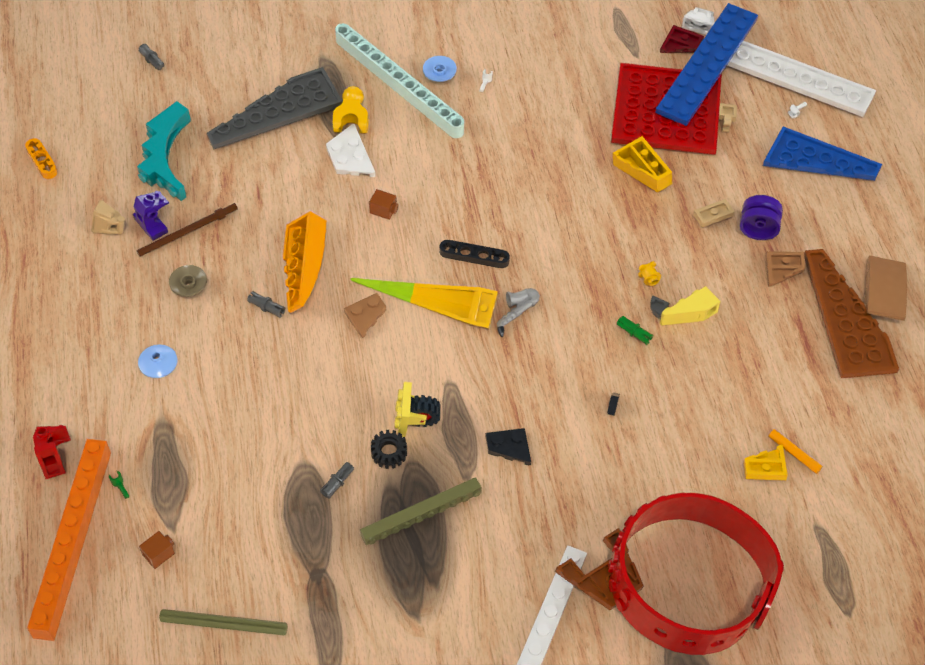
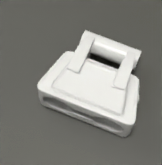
[682,7,715,35]

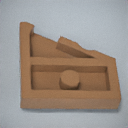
[344,293,386,338]

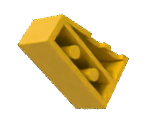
[612,136,672,193]

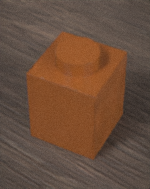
[369,189,399,220]
[139,531,175,569]

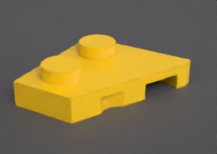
[743,445,788,480]

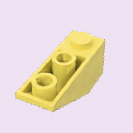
[660,286,721,326]

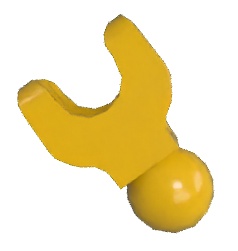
[333,86,369,134]

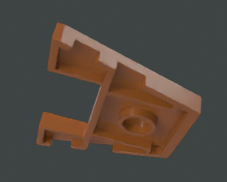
[555,528,644,610]

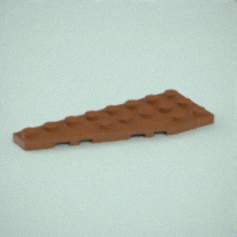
[804,249,899,378]

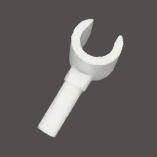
[479,69,493,92]
[788,102,807,119]

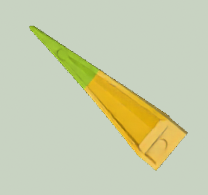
[351,278,498,329]

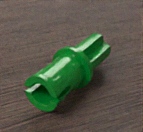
[617,316,653,345]

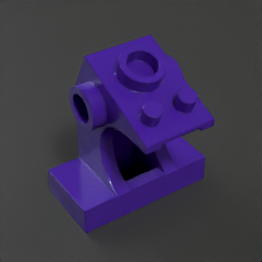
[133,191,169,241]

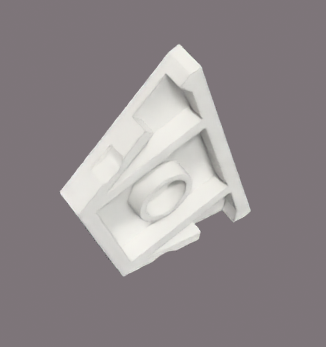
[326,124,375,177]

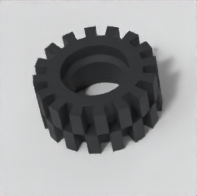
[371,430,407,469]

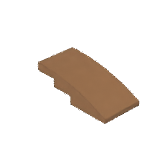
[865,255,907,321]

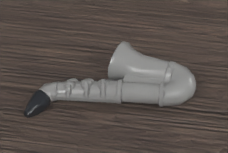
[497,288,540,337]

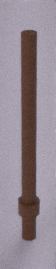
[136,203,238,257]

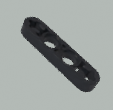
[439,240,510,268]

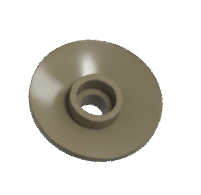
[169,265,207,297]

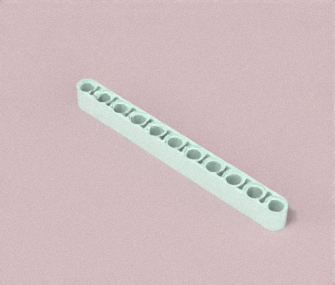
[335,23,464,138]

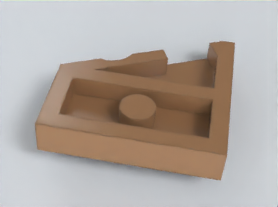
[766,251,805,287]

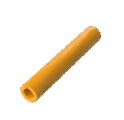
[768,429,823,474]

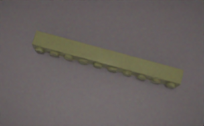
[360,477,482,545]

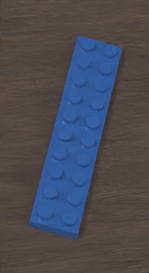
[655,3,758,126]

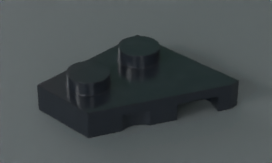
[485,428,531,466]

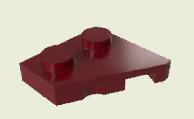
[660,25,704,53]

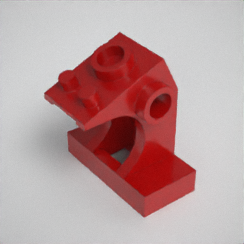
[33,425,71,479]

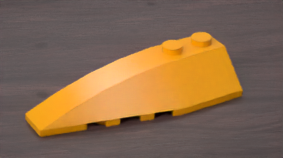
[283,211,327,313]

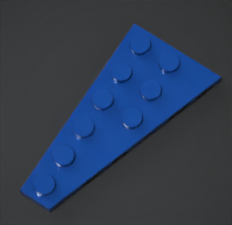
[763,126,882,181]

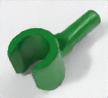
[109,471,130,499]

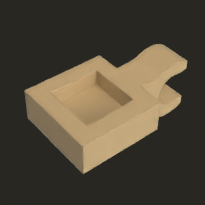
[719,103,737,133]

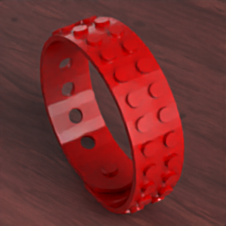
[608,493,784,655]

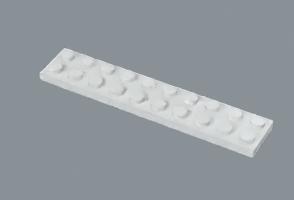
[727,41,876,117]

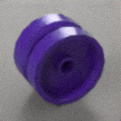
[740,195,783,240]

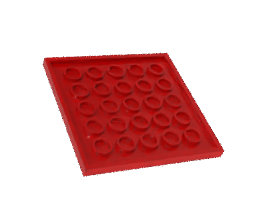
[611,63,722,155]

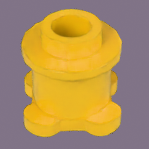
[638,261,661,286]

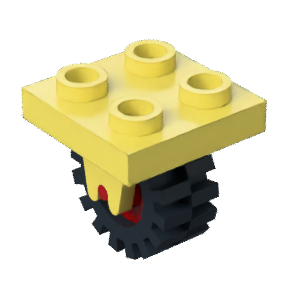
[394,382,441,437]

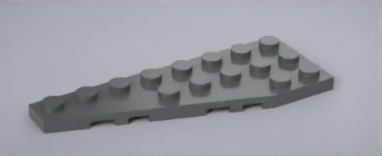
[207,67,343,150]

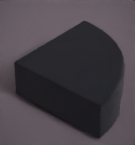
[607,392,620,416]

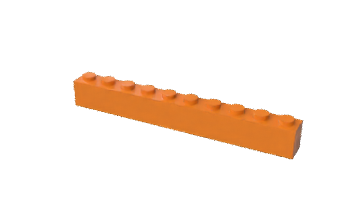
[27,439,111,641]

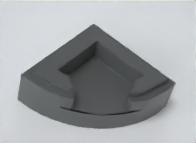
[650,296,670,320]

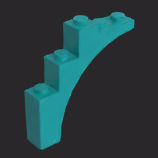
[137,101,191,201]

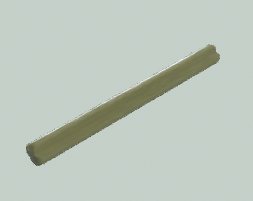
[159,609,288,635]

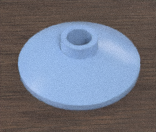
[423,56,457,82]
[138,344,177,378]

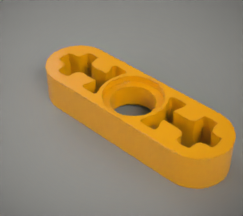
[25,138,58,179]

